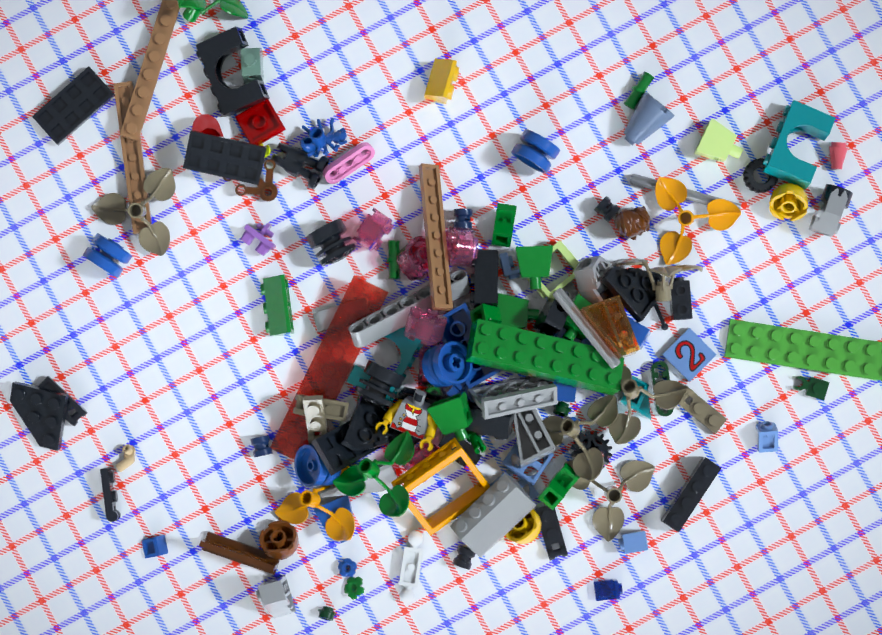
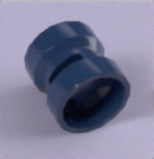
[453,209,473,230]
[250,435,273,458]

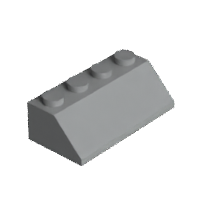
[450,473,537,558]

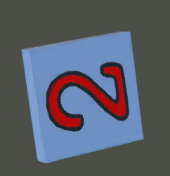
[662,328,717,382]

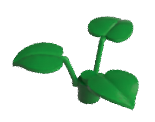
[177,0,248,22]
[333,431,415,517]

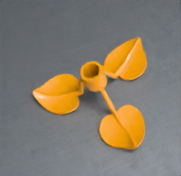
[655,177,741,265]
[275,466,355,541]

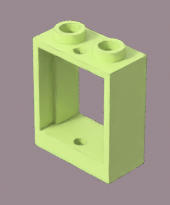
[527,240,579,299]

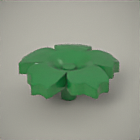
[344,576,365,600]

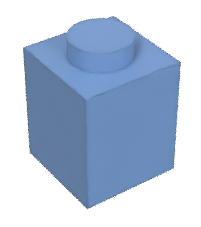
[618,530,648,554]

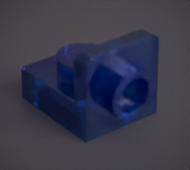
[593,579,623,601]

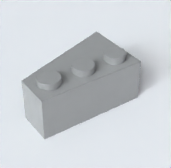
[514,409,556,468]
[256,575,296,619]

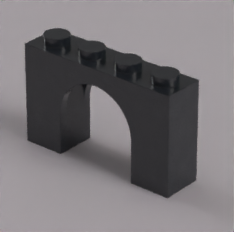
[196,26,270,117]

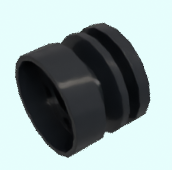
[306,219,357,267]
[355,360,405,407]

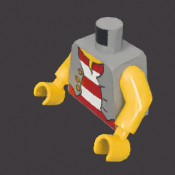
[376,390,438,451]

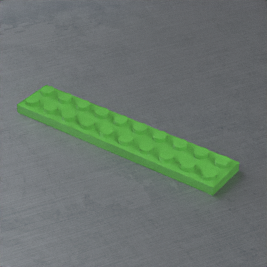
[724,319,882,381]

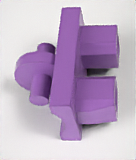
[241,222,276,256]

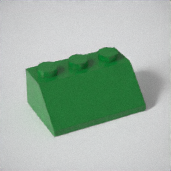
[260,274,294,337]

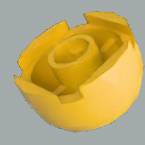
[769,183,808,221]
[505,509,541,544]

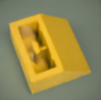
[424,58,460,104]

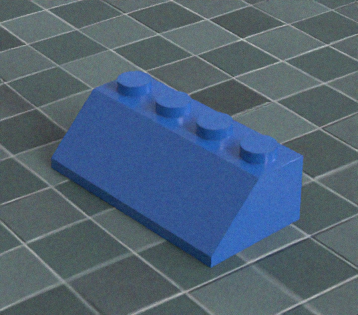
[431,303,503,389]

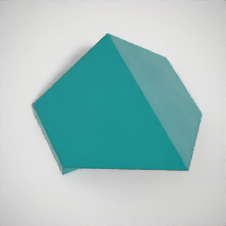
[618,376,651,420]

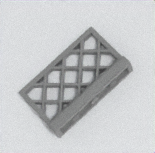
[468,376,558,420]

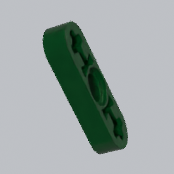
[650,361,674,417]

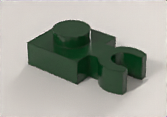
[793,376,830,401]

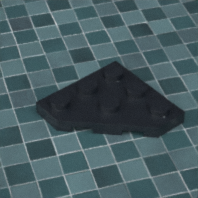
[601,266,662,323]
[10,381,69,451]
[341,395,403,453]

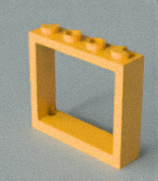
[391,438,491,536]

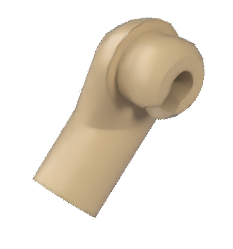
[115,444,136,472]

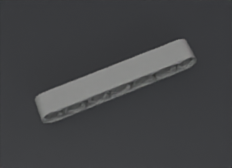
[349,270,471,348]

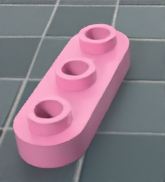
[323,142,375,184]

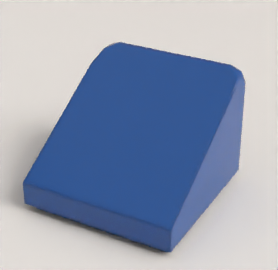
[141,535,168,559]

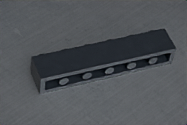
[398,387,515,440]

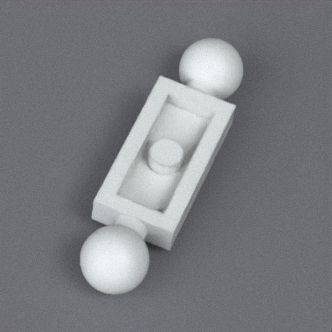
[399,530,424,604]

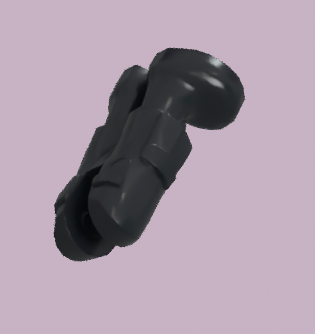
[271,142,329,190]

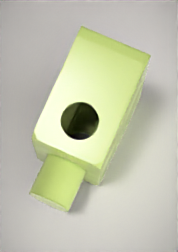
[694,118,743,162]

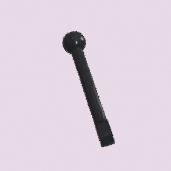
[654,303,669,331]

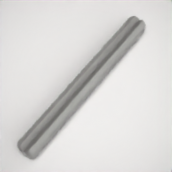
[553,288,621,369]

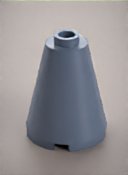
[624,91,675,146]

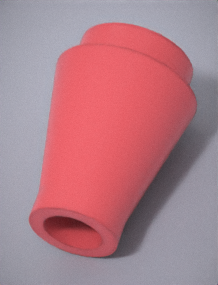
[829,142,848,169]

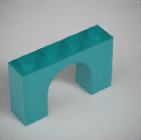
[763,100,836,190]
[346,326,425,402]

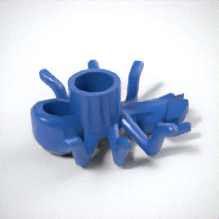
[300,118,347,157]

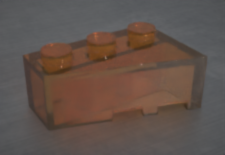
[580,295,640,359]

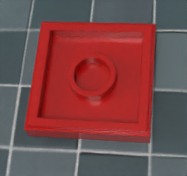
[235,99,286,145]

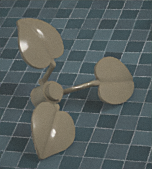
[91,168,176,256]
[613,258,703,302]
[608,365,687,444]
[542,395,618,481]
[564,459,655,542]

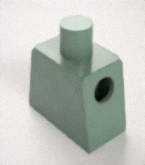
[241,48,264,84]

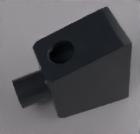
[533,290,570,336]

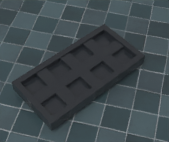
[32,66,115,146]
[183,130,267,185]
[312,421,384,476]

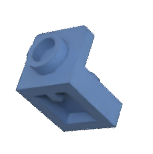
[499,252,520,280]
[756,421,778,453]

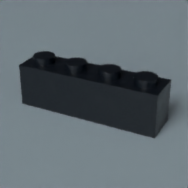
[660,457,721,533]

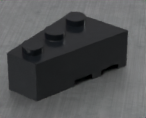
[470,249,498,308]

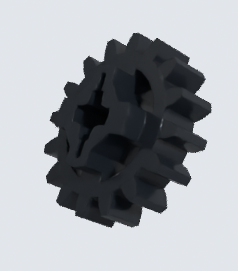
[570,430,613,470]

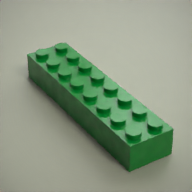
[465,319,625,395]

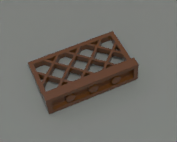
[199,531,280,575]

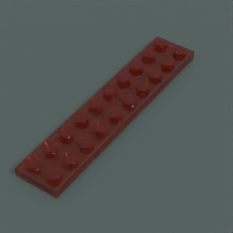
[270,275,389,460]

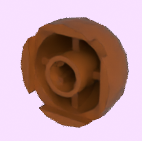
[259,520,299,560]

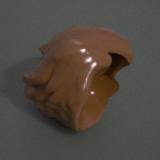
[614,206,650,240]

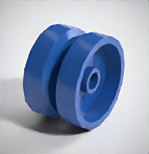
[511,129,561,174]
[83,233,133,278]
[422,341,473,388]
[294,444,341,487]

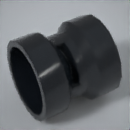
[594,196,621,222]
[452,545,476,570]

